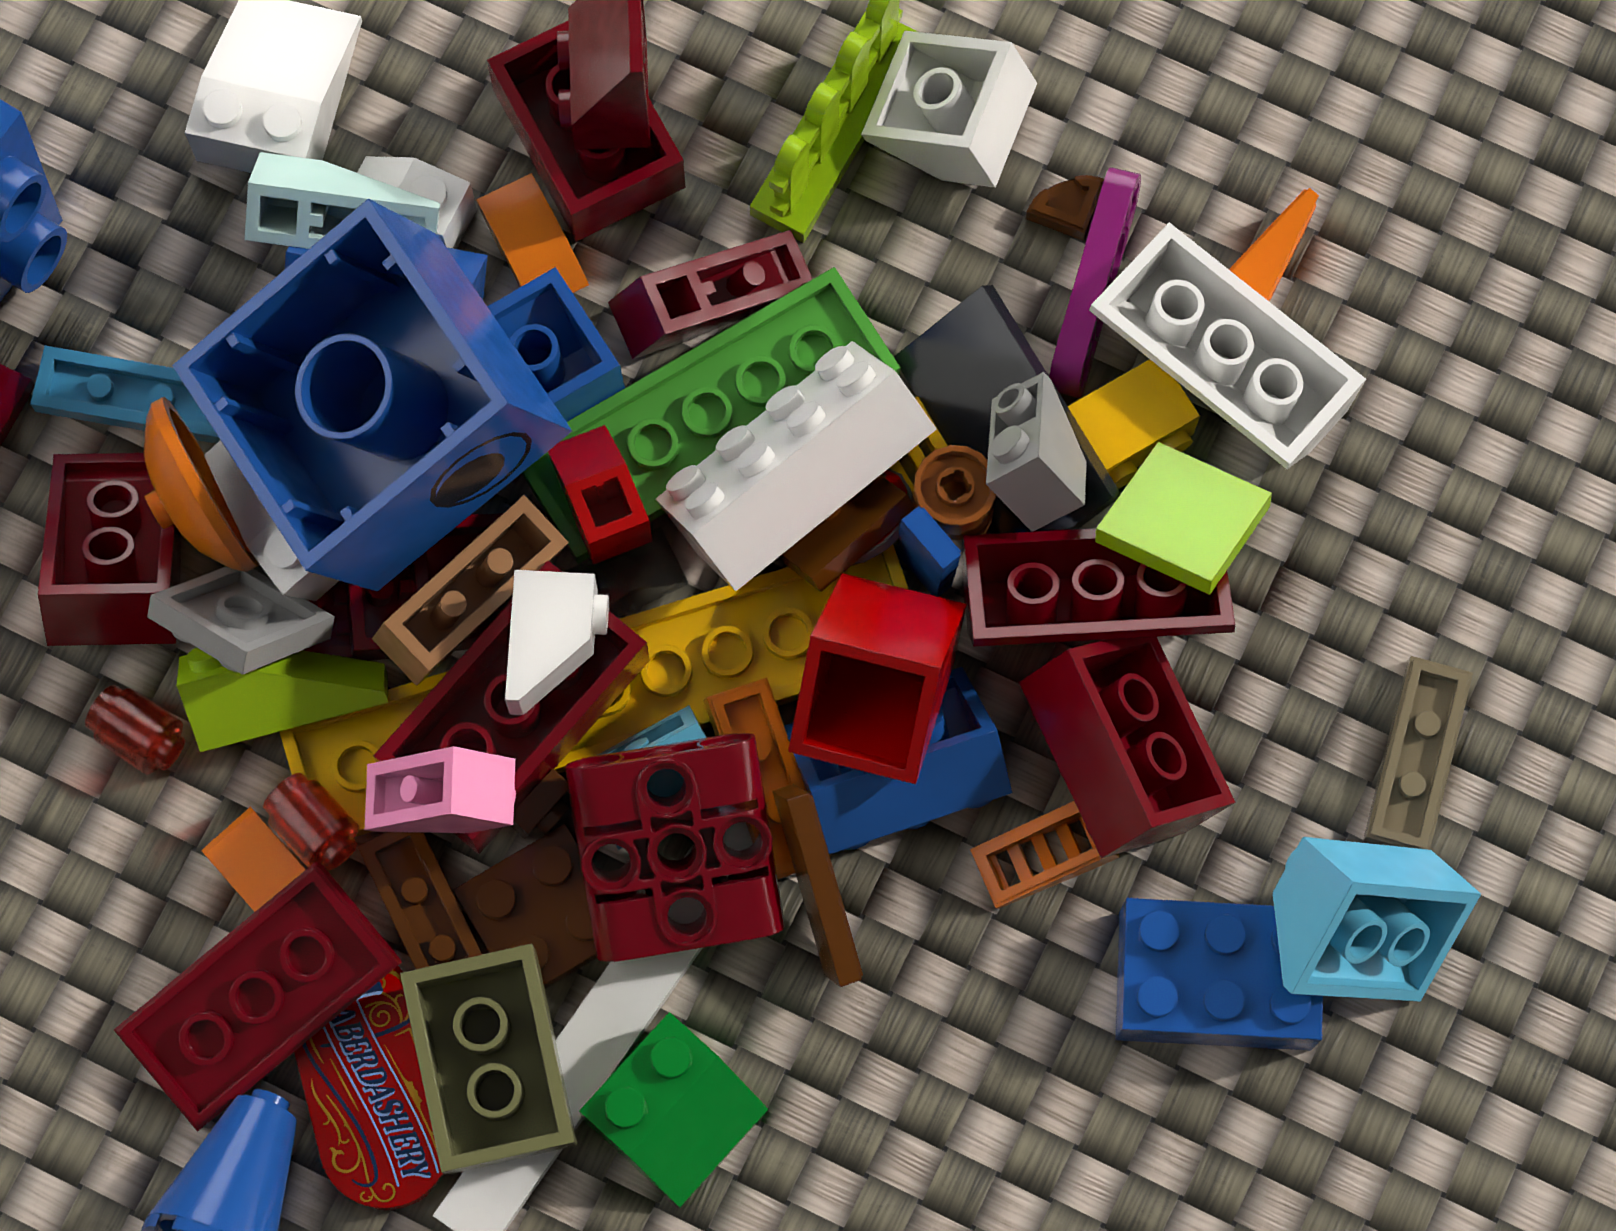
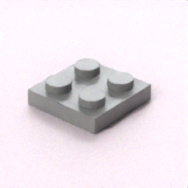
[147,566,335,675]

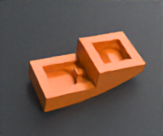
[475,173,589,293]

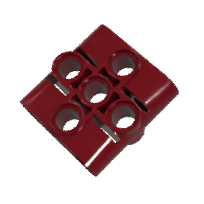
[565,733,785,962]

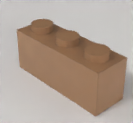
[372,495,569,686]

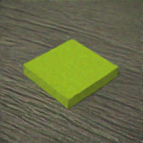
[1095,442,1272,595]

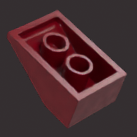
[557,0,650,150]
[38,453,181,646]

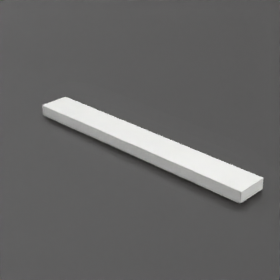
[433,822,753,1231]

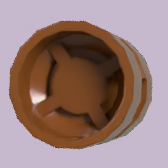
[912,445,997,549]

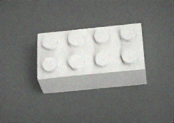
[655,341,937,591]

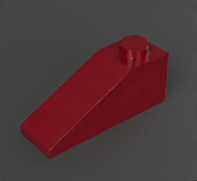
[608,230,812,359]

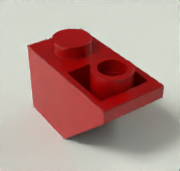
[547,425,652,564]

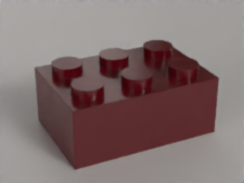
[487,20,686,242]
[1019,637,1236,859]

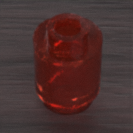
[85,685,185,775]
[263,773,359,870]

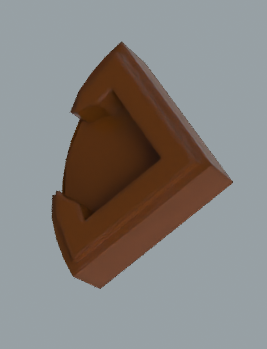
[1025,175,1104,241]

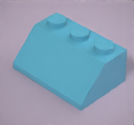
[1272,837,1481,1002]

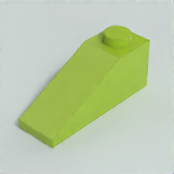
[176,647,388,752]

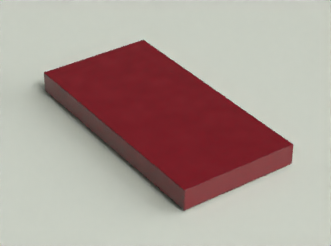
[114,860,402,1132]

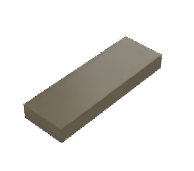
[1363,656,1473,850]

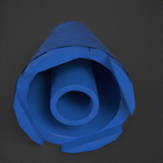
[141,1089,297,1231]

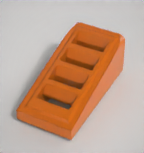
[1229,188,1319,302]
[970,801,1120,909]

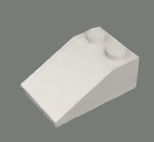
[185,0,362,173]

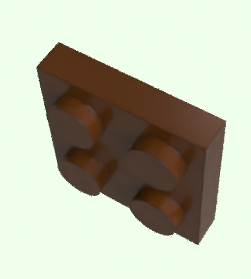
[453,823,597,989]

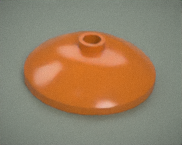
[144,397,259,572]

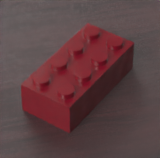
[373,560,650,854]

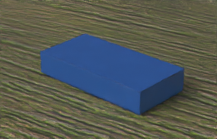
[895,506,961,597]

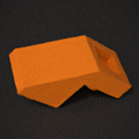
[202,806,306,912]

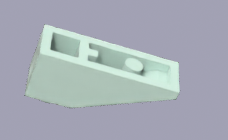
[245,152,440,249]

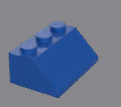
[487,267,625,422]
[784,667,1013,854]

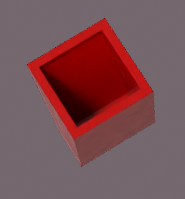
[788,573,967,784]

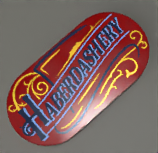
[294,966,444,1210]

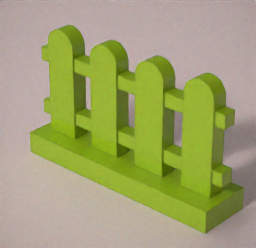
[750,0,918,243]

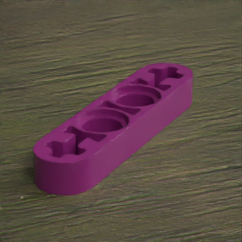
[1049,167,1141,398]

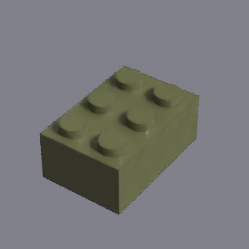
[400,944,578,1175]

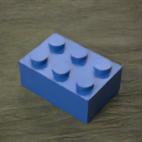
[1115,898,1323,1051]

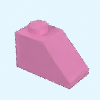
[364,746,516,833]

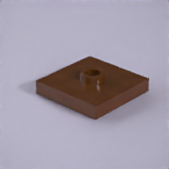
[778,475,916,592]

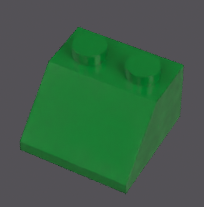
[579,1012,768,1208]

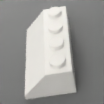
[1089,222,1366,469]

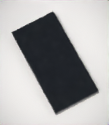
[894,285,1121,533]

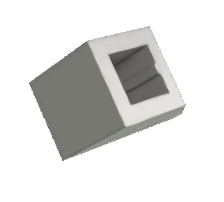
[986,372,1087,532]

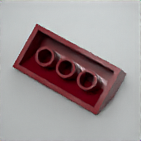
[962,528,1236,647]

